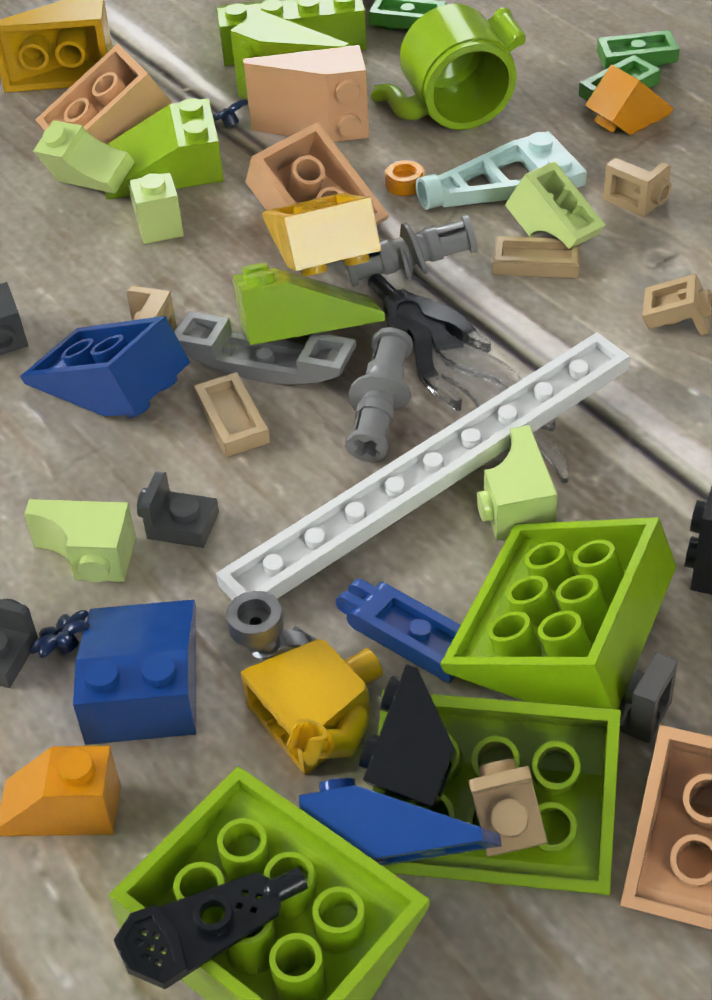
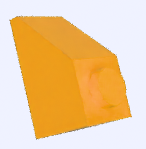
[585,64,674,135]
[0,745,121,836]

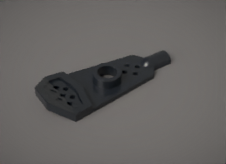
[114,867,308,989]

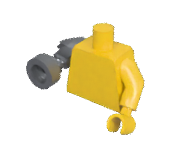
[226,591,383,775]

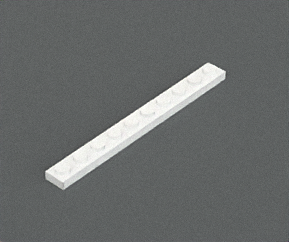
[216,332,630,600]

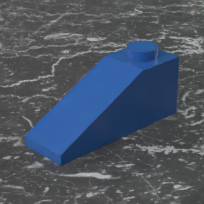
[298,778,502,866]

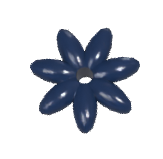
[212,99,248,128]
[29,610,90,658]

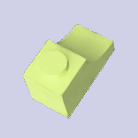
[33,120,135,193]
[505,161,606,249]
[128,173,184,244]
[477,425,558,540]
[24,499,136,582]

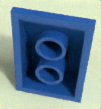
[20,316,190,418]
[73,599,196,745]

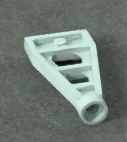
[416,131,587,210]

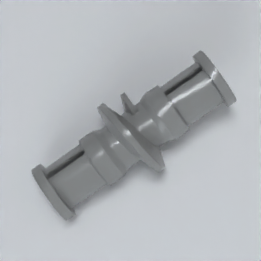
[347,214,478,287]
[345,327,413,462]

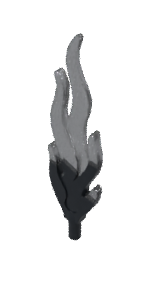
[368,273,569,483]

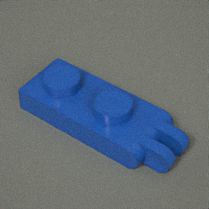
[335,578,461,684]

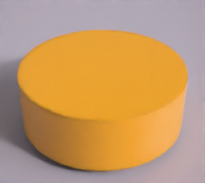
[385,160,425,196]

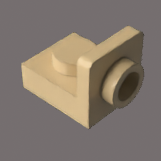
[603,157,672,217]
[642,273,712,336]
[127,285,176,330]
[468,759,548,857]

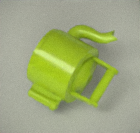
[370,2,526,130]

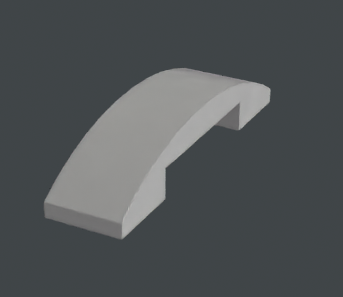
[174,311,356,384]

